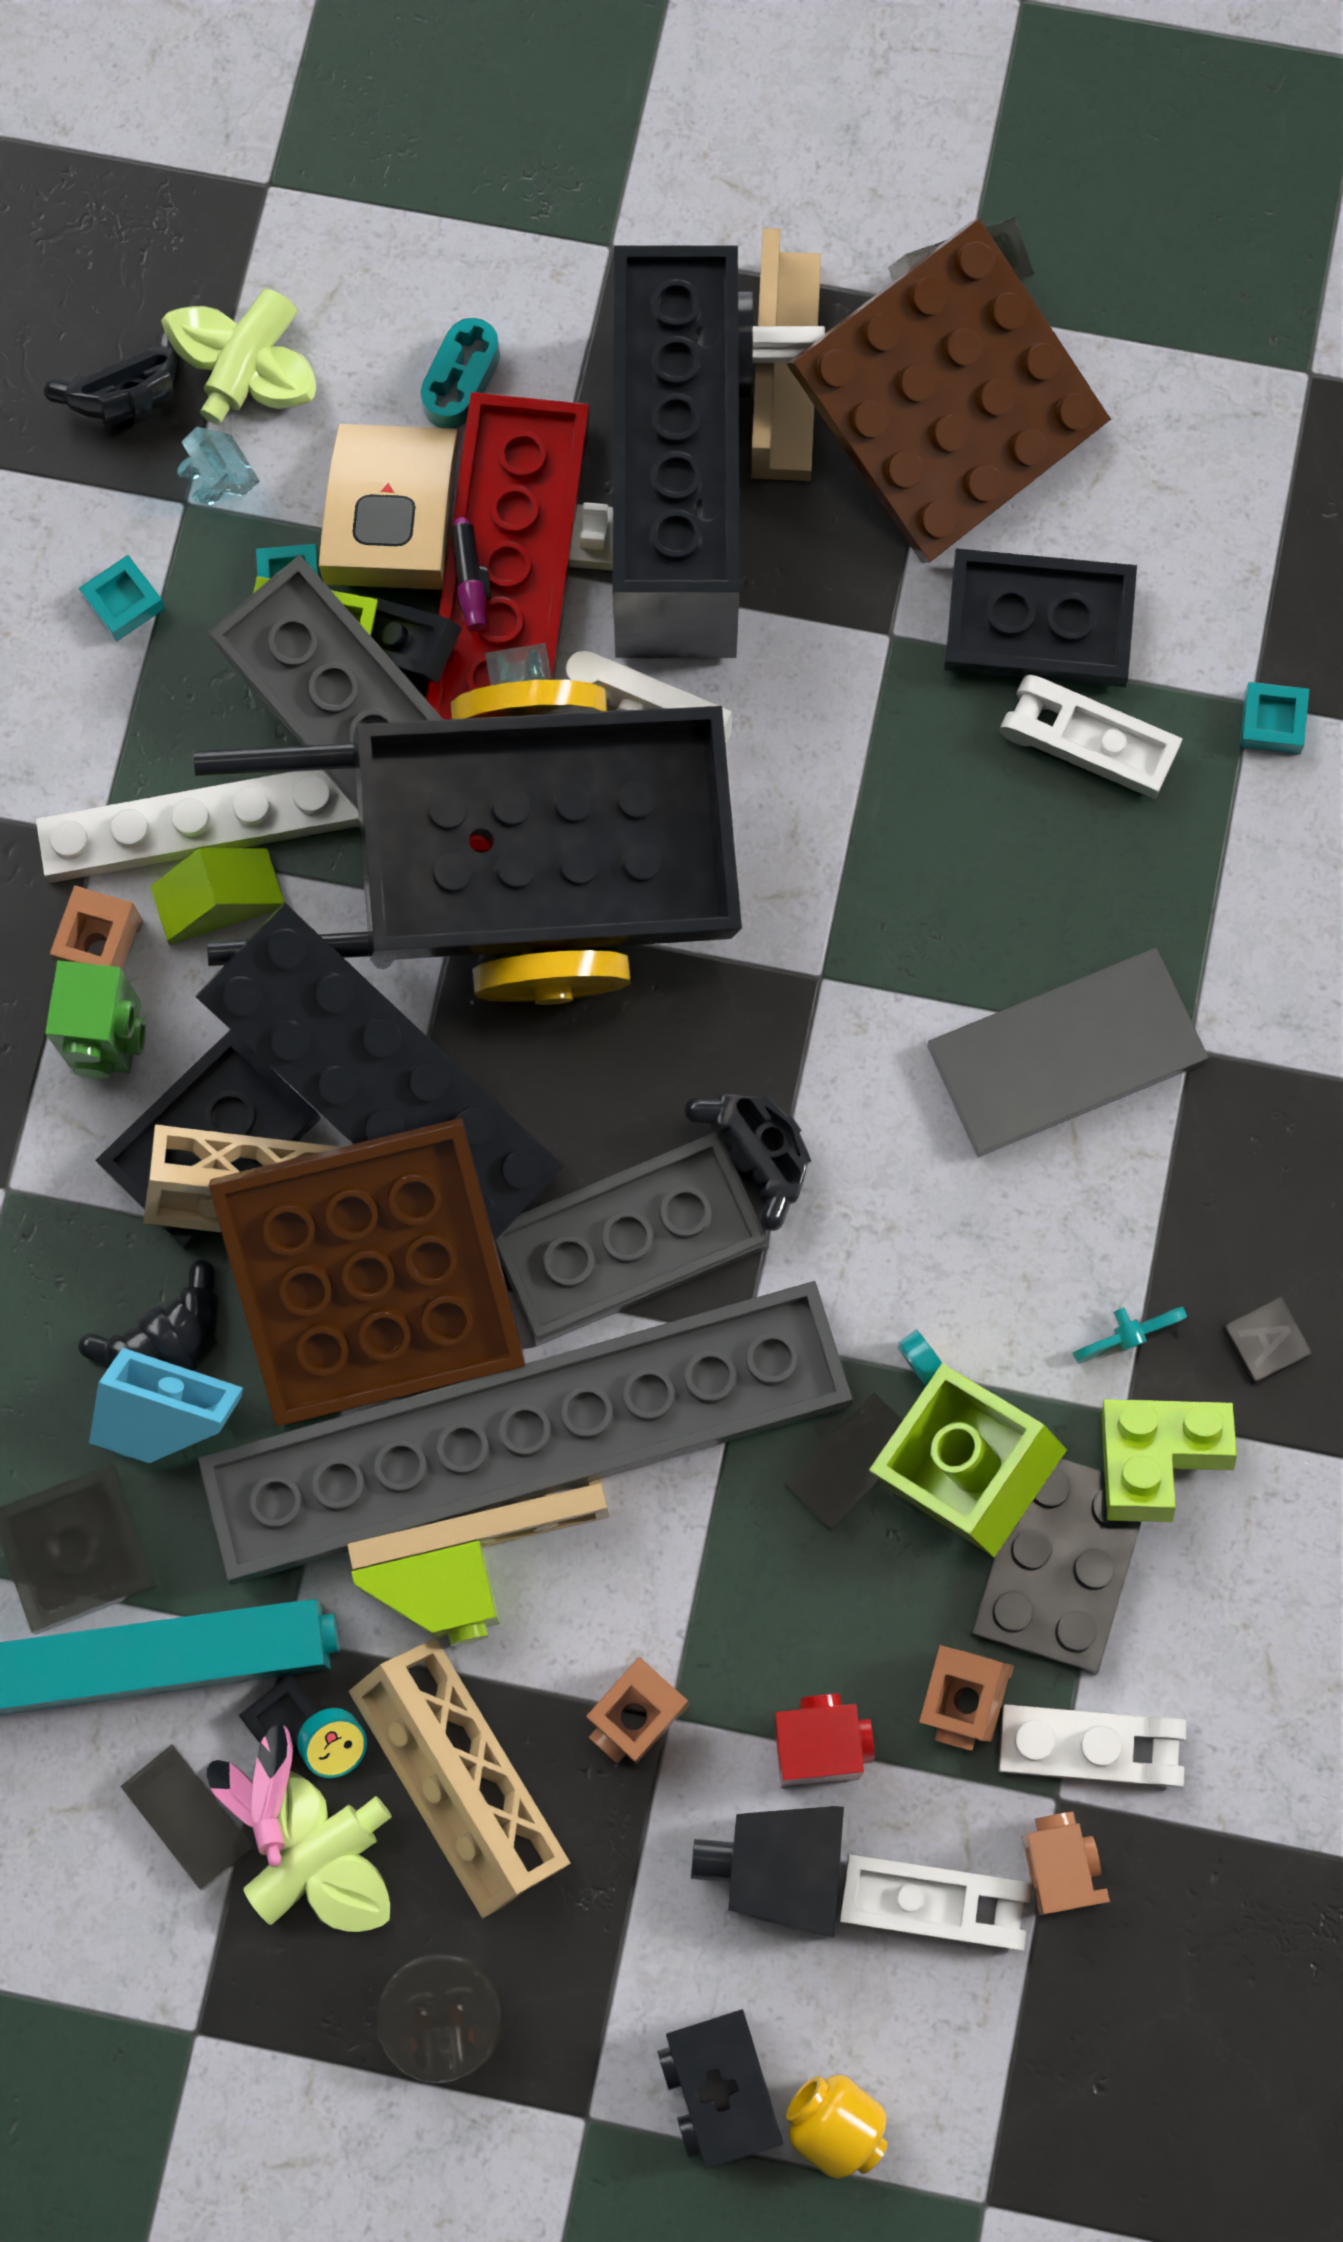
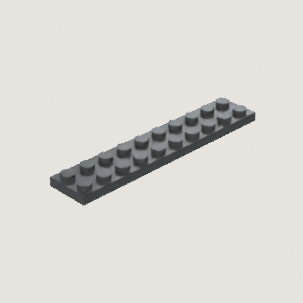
[198,1281,853,1585]

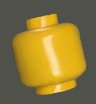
[786,2074,888,2179]

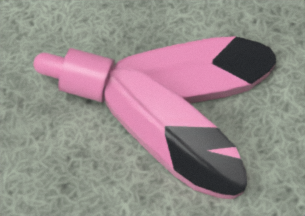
[207,1724,293,1867]

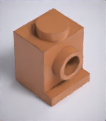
[50,885,143,970]
[919,1645,1014,1751]
[586,1657,689,1764]
[1022,1811,1110,1915]

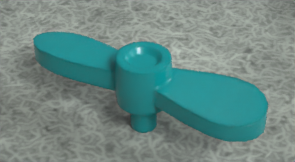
[1073,1306,1187,1364]

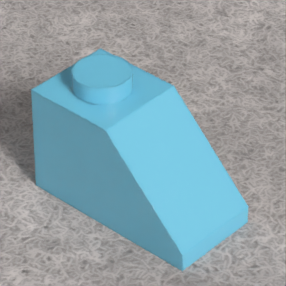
[89,1348,243,1463]

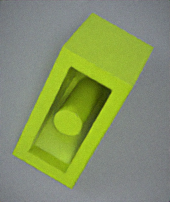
[351,1540,501,1646]

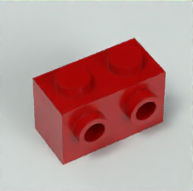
[774,1694,875,1788]

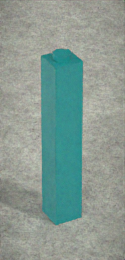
[0,1599,340,1716]

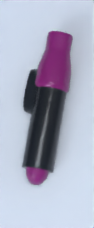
[450,517,491,631]

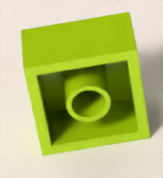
[869,1363,1067,1558]

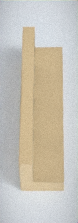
[751,228,821,481]
[143,1125,340,1232]
[347,1479,610,1571]
[348,1638,571,1919]

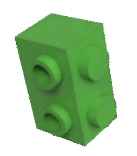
[45,960,146,1079]

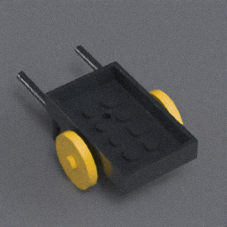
[193,680,742,1005]

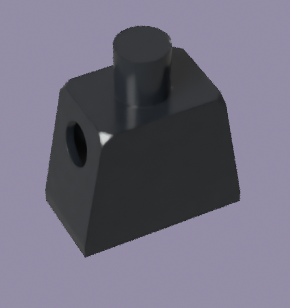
[691,1806,844,1937]

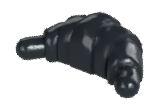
[43,332,177,425]
[684,1094,812,1231]
[78,1260,218,1371]

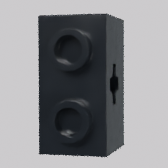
[657,2009,784,2169]

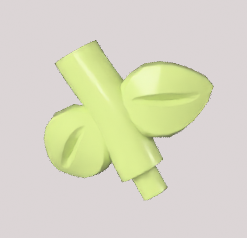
[161,289,316,425]
[243,1771,392,1932]

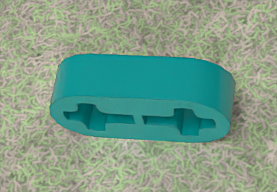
[420,318,500,429]

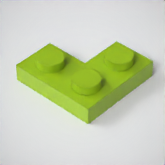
[1101,1399,1237,1522]

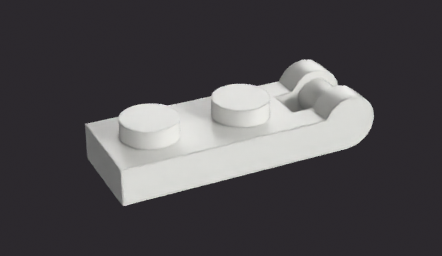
[566,651,732,744]
[999,675,1183,800]
[998,1704,1187,1788]
[839,1854,1033,1951]

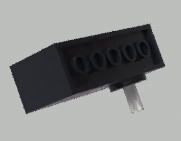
[612,245,825,658]

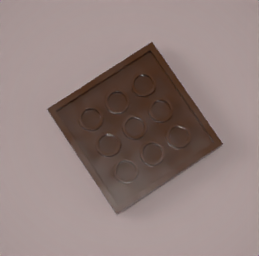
[786,218,1111,563]
[208,1118,525,1427]

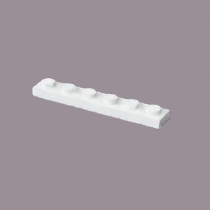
[36,770,359,883]

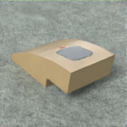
[319,424,459,590]

